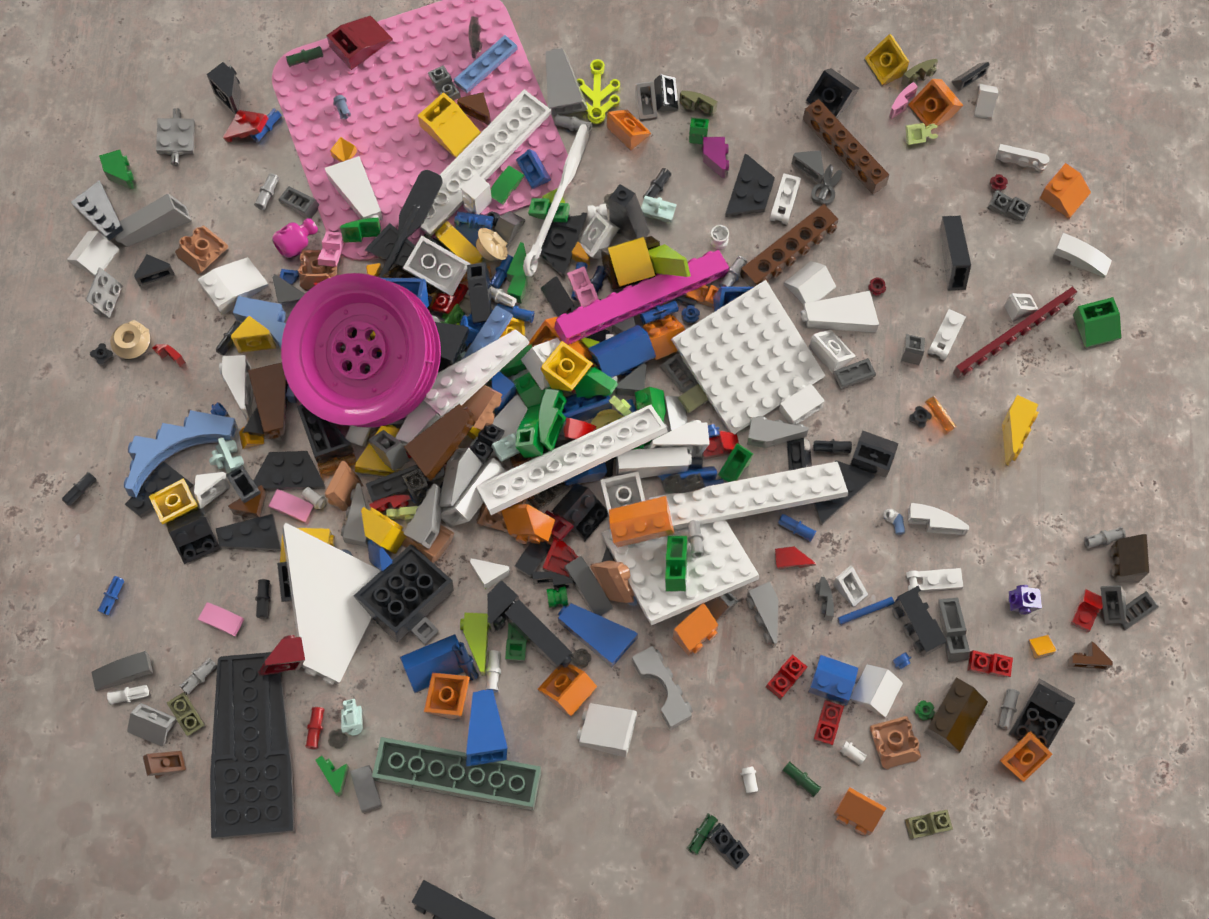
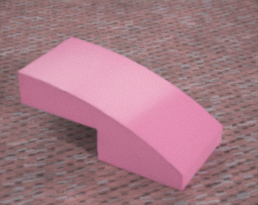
[889,82,918,119]
[318,232,344,267]
[566,266,598,307]
[268,489,314,523]
[198,602,244,636]

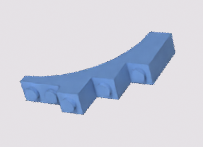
[233,296,298,403]
[124,410,238,497]

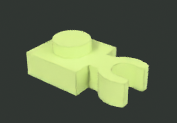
[905,123,938,145]
[609,395,632,416]
[386,506,418,522]

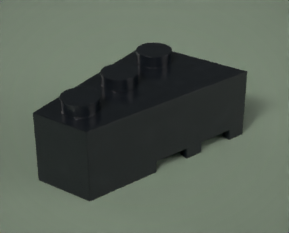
[297,404,354,464]
[892,585,947,657]

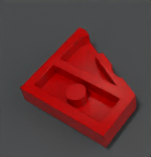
[223,110,269,142]
[543,538,580,578]

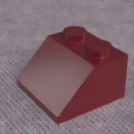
[258,635,305,676]

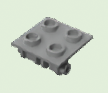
[86,267,123,318]

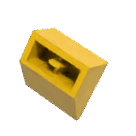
[361,507,407,554]

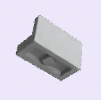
[127,703,176,746]

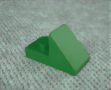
[689,117,709,144]
[718,443,753,482]
[315,756,349,797]

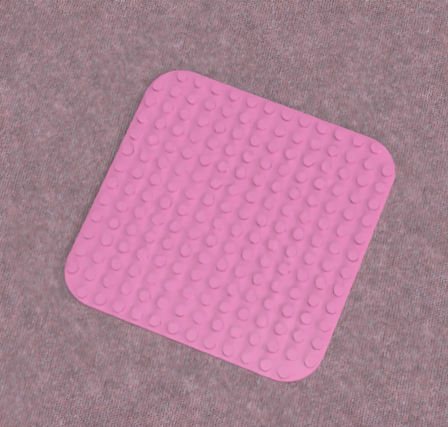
[272,0,568,261]

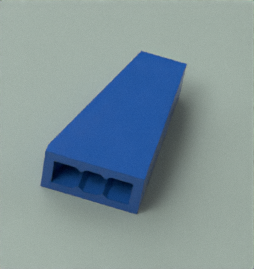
[558,603,638,668]
[466,689,508,766]

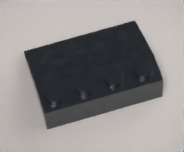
[354,544,454,642]

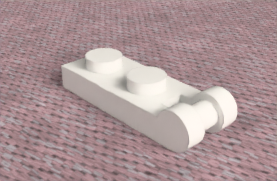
[995,144,1049,172]
[770,173,801,225]
[928,309,966,361]
[906,568,963,592]

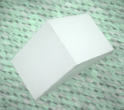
[974,84,998,120]
[1004,293,1039,321]
[194,472,229,509]
[470,558,510,589]
[833,565,868,607]

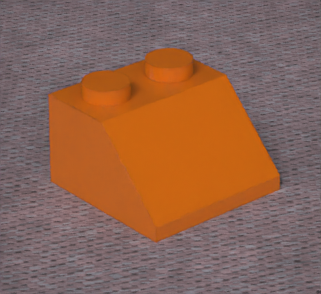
[908,79,964,130]
[1040,163,1091,219]
[501,504,555,544]
[672,603,718,656]
[538,664,597,716]
[834,787,886,836]

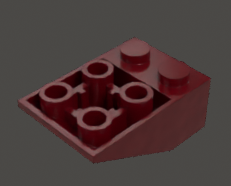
[326,15,393,70]

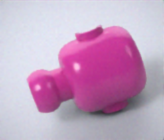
[272,218,318,258]

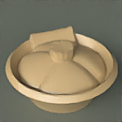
[476,228,508,261]
[110,320,150,359]

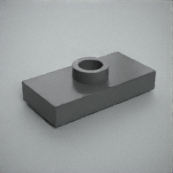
[833,358,876,389]

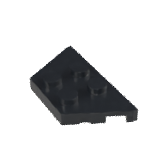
[725,154,775,217]
[539,212,587,277]
[253,451,326,491]
[813,460,876,525]

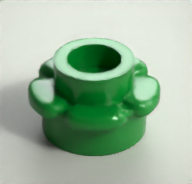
[915,700,935,720]

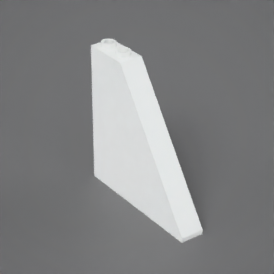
[282,523,380,685]

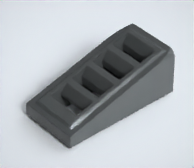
[278,186,319,219]
[660,354,699,394]
[1121,591,1159,630]

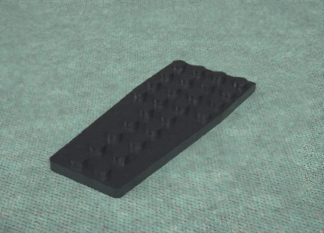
[210,652,295,839]

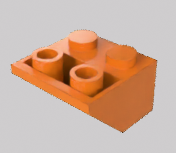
[642,315,685,360]

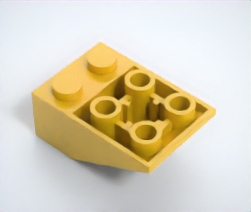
[418,92,481,158]
[1002,395,1039,466]

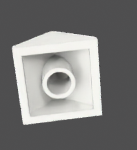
[578,212,620,259]
[67,231,119,276]
[784,261,836,305]
[809,329,855,373]
[850,664,903,718]

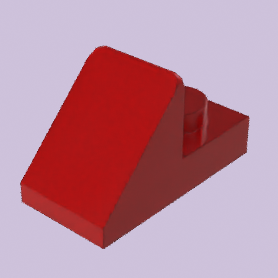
[702,431,739,460]
[1070,589,1103,633]

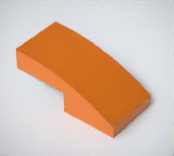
[685,285,719,308]

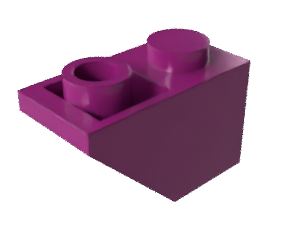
[702,137,729,178]

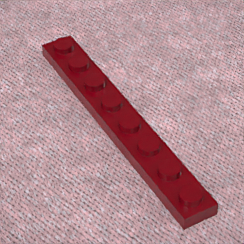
[953,286,1077,379]

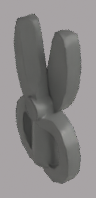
[811,164,842,205]

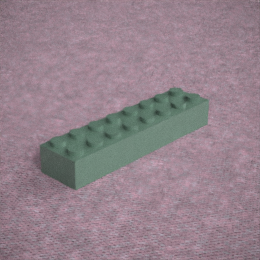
[372,737,542,811]

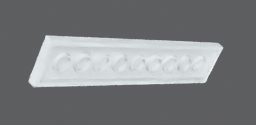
[420,89,551,236]
[476,405,668,515]
[649,462,848,530]

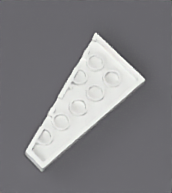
[424,330,529,417]

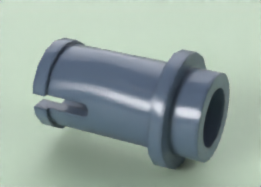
[333,95,351,119]

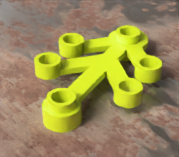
[577,59,620,124]

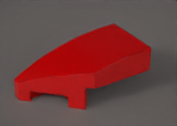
[152,344,186,367]
[775,546,816,569]

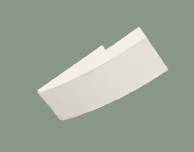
[1054,233,1112,277]
[908,503,969,535]

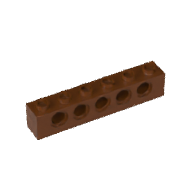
[803,99,890,195]
[740,204,839,287]

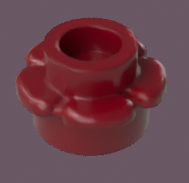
[990,174,1008,192]
[868,277,886,295]

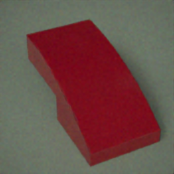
[544,510,574,541]

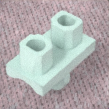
[641,196,677,223]
[492,432,520,462]
[209,438,244,474]
[341,699,363,735]

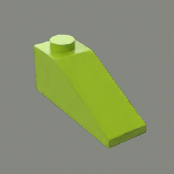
[648,244,691,277]
[460,612,489,676]

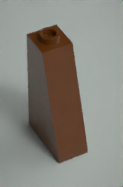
[248,362,287,439]
[404,403,475,480]

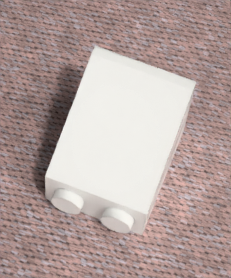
[576,703,637,758]

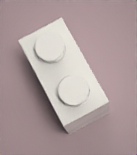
[461,174,492,214]
[779,384,825,425]

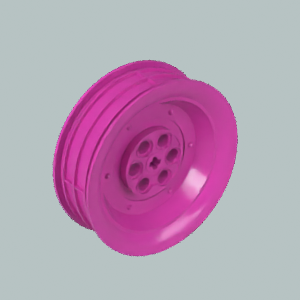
[281,273,441,428]

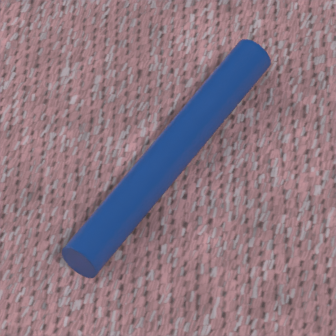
[837,597,894,625]

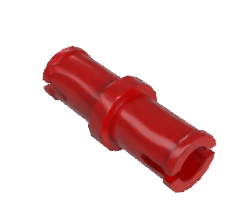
[305,707,325,749]

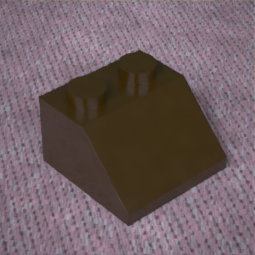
[1111,534,1149,583]

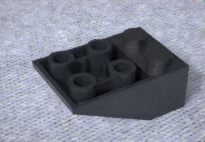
[1009,678,1075,749]

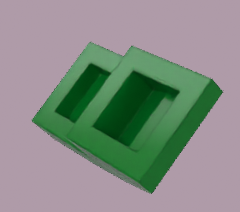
[491,165,525,205]
[528,198,570,222]
[340,217,382,243]
[505,623,527,661]

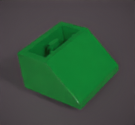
[1073,297,1122,348]

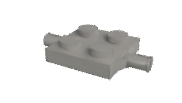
[156,108,195,166]

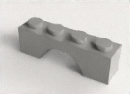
[632,646,693,730]

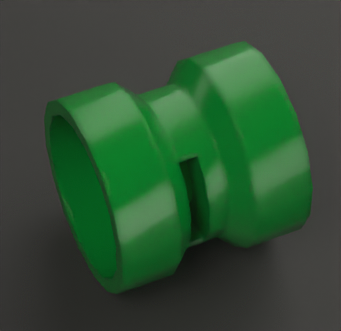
[546,586,569,608]

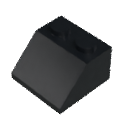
[206,62,241,115]
[806,68,860,118]

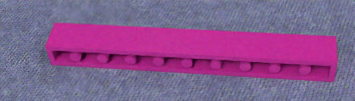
[554,250,729,345]

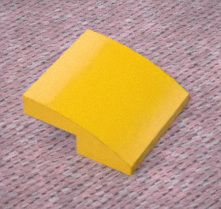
[608,237,655,287]

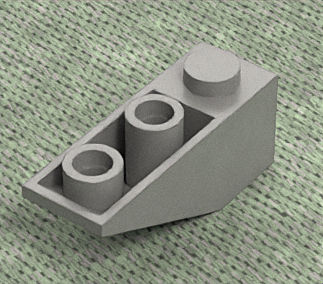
[747,416,809,448]
[439,448,483,507]
[341,483,369,548]
[404,484,442,549]
[746,582,778,648]

